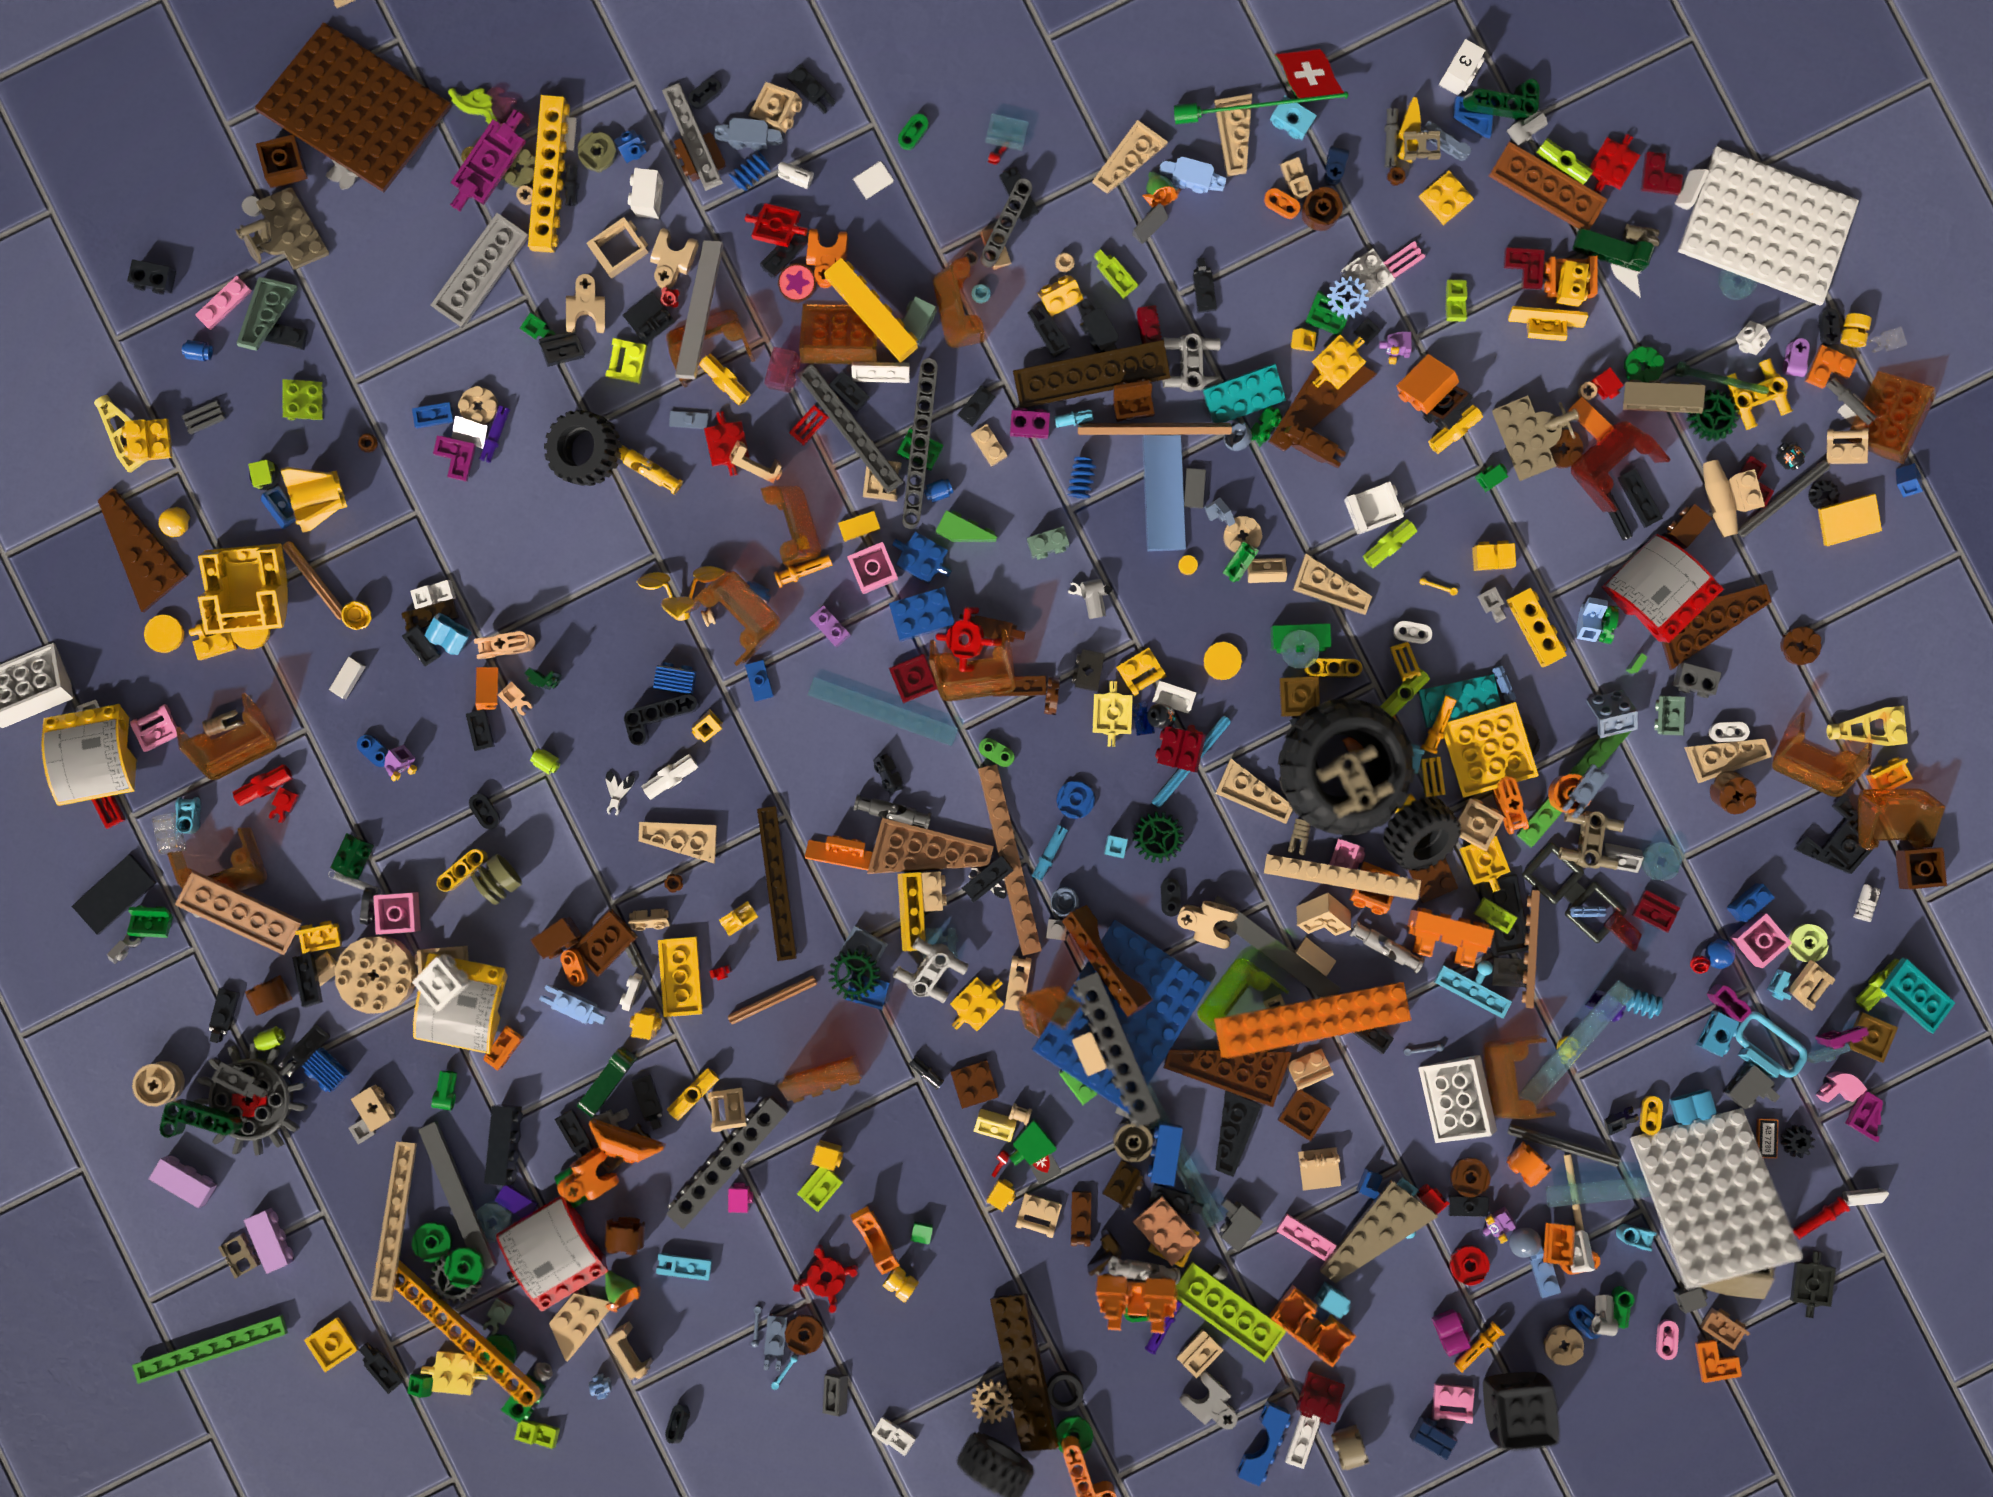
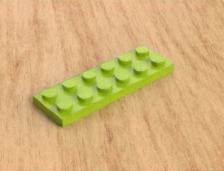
[1176,1261,1287,1363]

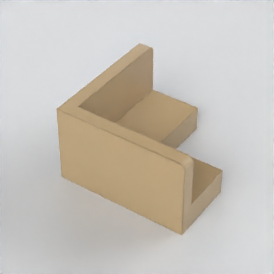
[1296,893,1351,936]

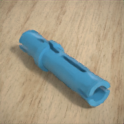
[1031,825,1068,881]

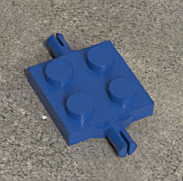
[892,532,952,584]

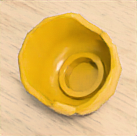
[159,507,190,537]
[341,601,372,630]

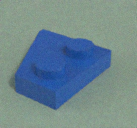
[1453,96,1493,138]

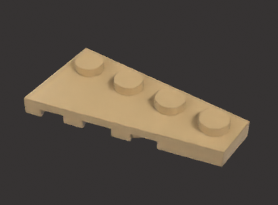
[1214,94,1252,176]
[1092,120,1168,194]
[1293,554,1372,615]
[1684,739,1772,783]
[1215,758,1293,824]
[638,822,717,864]

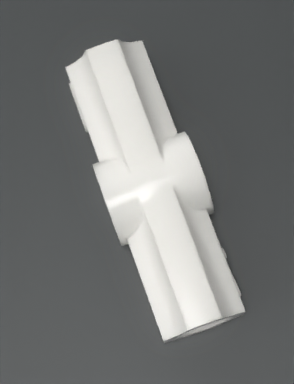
[641,754,699,800]

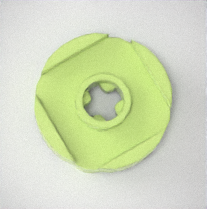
[1788,924,1829,962]

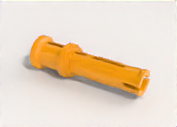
[774,554,833,588]
[1421,695,1457,754]
[1453,1321,1505,1373]

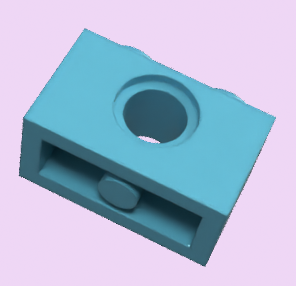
[1270,95,1317,140]
[1315,1282,1350,1318]

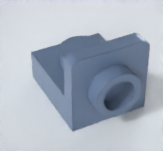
[1204,498,1236,527]

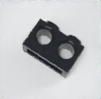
[127,259,176,295]

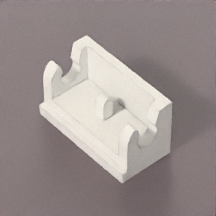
[1152,681,1196,714]

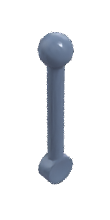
[1403,1044,1444,1056]
[751,1306,762,1347]

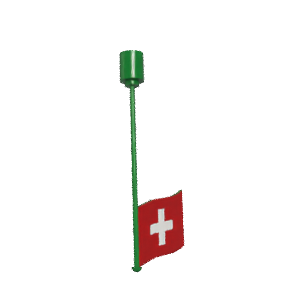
[1174,49,1349,125]

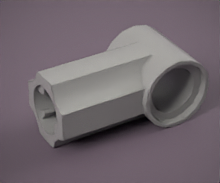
[1507,111,1548,147]
[1080,579,1106,619]
[1592,1295,1618,1336]

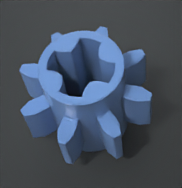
[589,1373,612,1400]

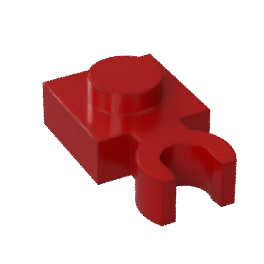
[269,787,299,823]
[709,964,732,981]

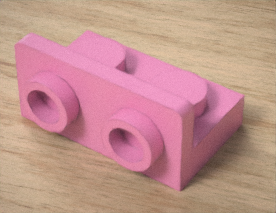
[1329,839,1365,870]

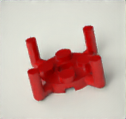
[935,607,1003,672]
[793,1245,858,1313]

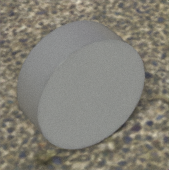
[242,196,261,217]

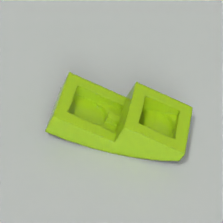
[1446,280,1467,321]
[515,1420,560,1449]

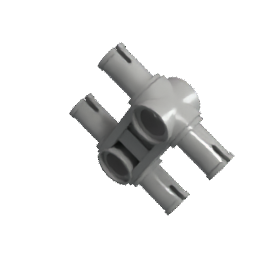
[1162,333,1221,392]
[893,937,969,1003]

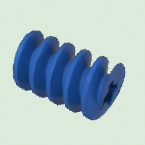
[728,151,771,191]
[1067,457,1097,499]

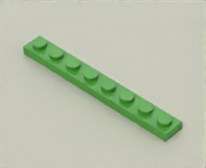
[1516,731,1631,847]
[132,1315,288,1384]

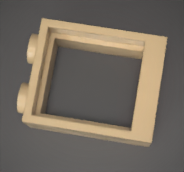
[587,217,648,279]

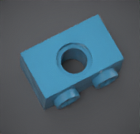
[1696,1010,1740,1057]

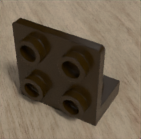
[1102,1159,1144,1210]
[1087,1227,1122,1276]

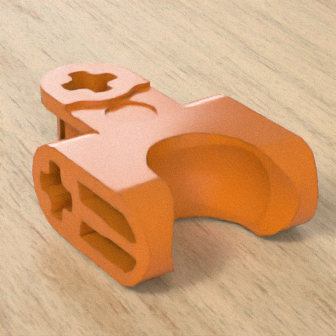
[806,228,848,288]
[1492,776,1529,835]
[557,1148,619,1202]

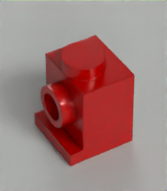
[1417,1184,1450,1214]

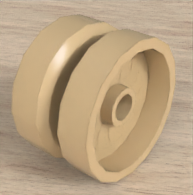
[132,1061,185,1107]

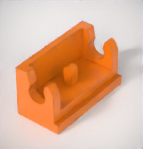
[476,667,498,710]
[483,1025,524,1071]
[1543,1223,1575,1266]

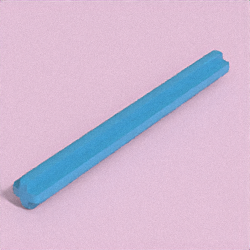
[1152,716,1231,808]

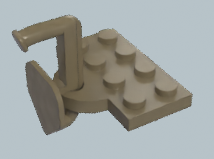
[235,187,329,270]
[1492,395,1579,481]

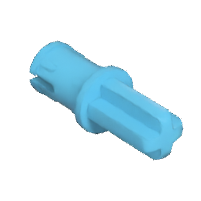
[1055,410,1093,428]

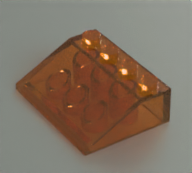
[799,304,878,364]
[1846,371,1936,464]
[778,1054,863,1103]

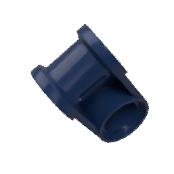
[1324,146,1349,186]

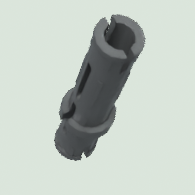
[1384,108,1400,168]
[1826,377,1877,426]

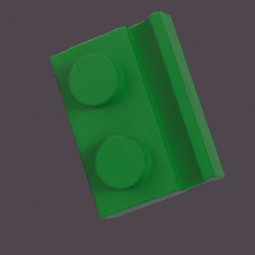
[897,428,944,471]

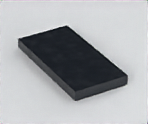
[71,854,157,935]
[1478,874,1529,957]

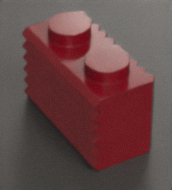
[1136,305,1162,344]

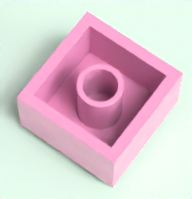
[847,542,898,594]
[374,892,421,934]
[1730,912,1792,968]

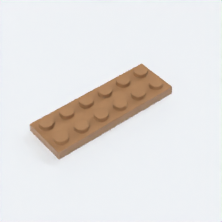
[175,870,302,955]

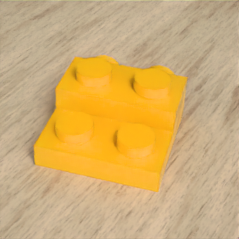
[122,419,173,462]

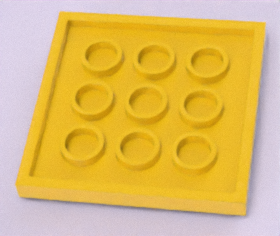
[1443,702,1539,798]

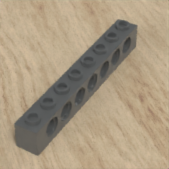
[1073,972,1160,1127]
[666,1096,789,1229]

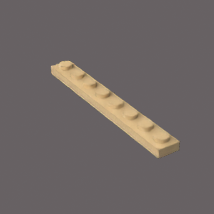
[1264,854,1421,900]
[371,1141,417,1302]

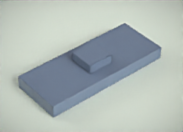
[669,411,709,429]

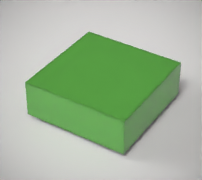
[1626,653,1647,674]

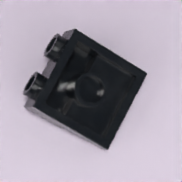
[1421,386,1473,430]

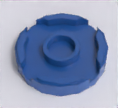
[1056,781,1095,819]

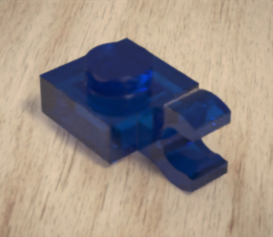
[1132,702,1155,736]

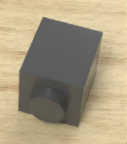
[1673,1286,1708,1313]

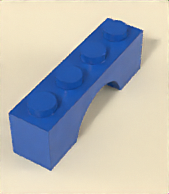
[1236,1401,1291,1487]

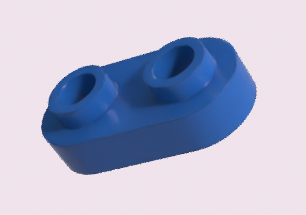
[357,735,389,767]
[1568,1305,1602,1339]

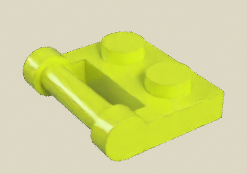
[605,338,647,383]

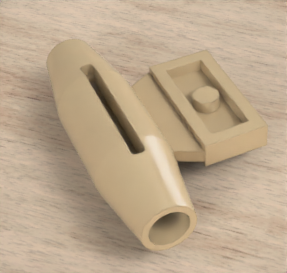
[1703,460,1765,537]

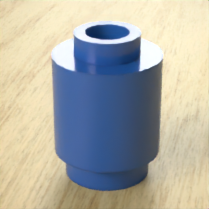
[182,340,213,361]
[924,479,953,503]
[742,581,772,607]

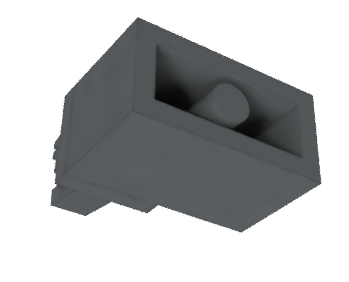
[1723,1063,1780,1109]
[1219,1198,1263,1252]

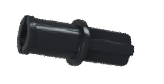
[909,1057,944,1090]

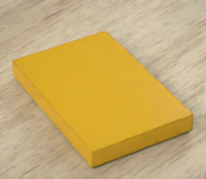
[1818,493,1882,546]

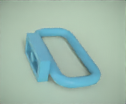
[1735,1011,1808,1078]

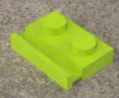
[797,1167,844,1212]

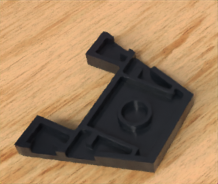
[1794,793,1877,874]

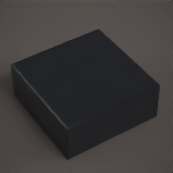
[1353,318,1381,346]

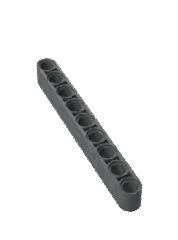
[902,358,938,529]

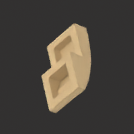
[1280,157,1312,200]

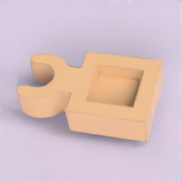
[498,681,533,716]

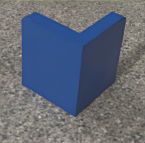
[1896,463,1923,498]
[1356,1168,1383,1199]

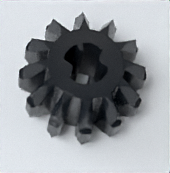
[1780,1125,1815,1158]

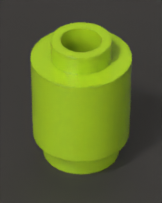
[530,748,560,775]
[254,1026,285,1051]

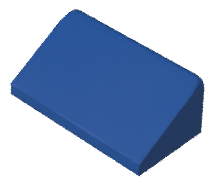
[261,485,296,529]

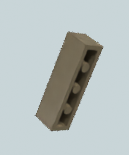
[1623,380,1705,413]

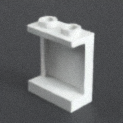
[1344,481,1405,535]

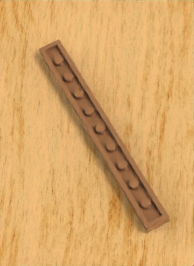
[978,764,1042,956]

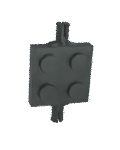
[1790,1251,1836,1318]

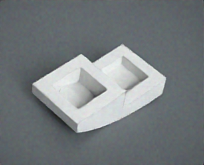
[410,580,456,609]
[872,1417,917,1456]

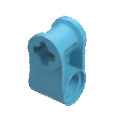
[175,797,201,834]
[1616,1224,1657,1252]

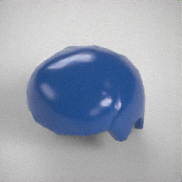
[1705,938,1736,969]

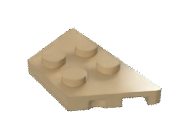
[549,1292,610,1362]

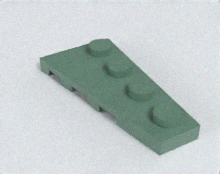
[237,277,298,351]

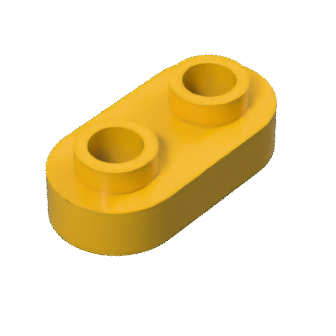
[1639,1095,1663,1135]

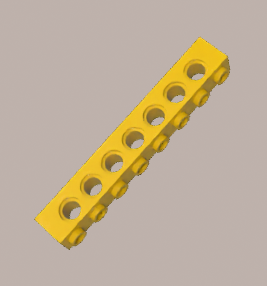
[528,95,570,253]

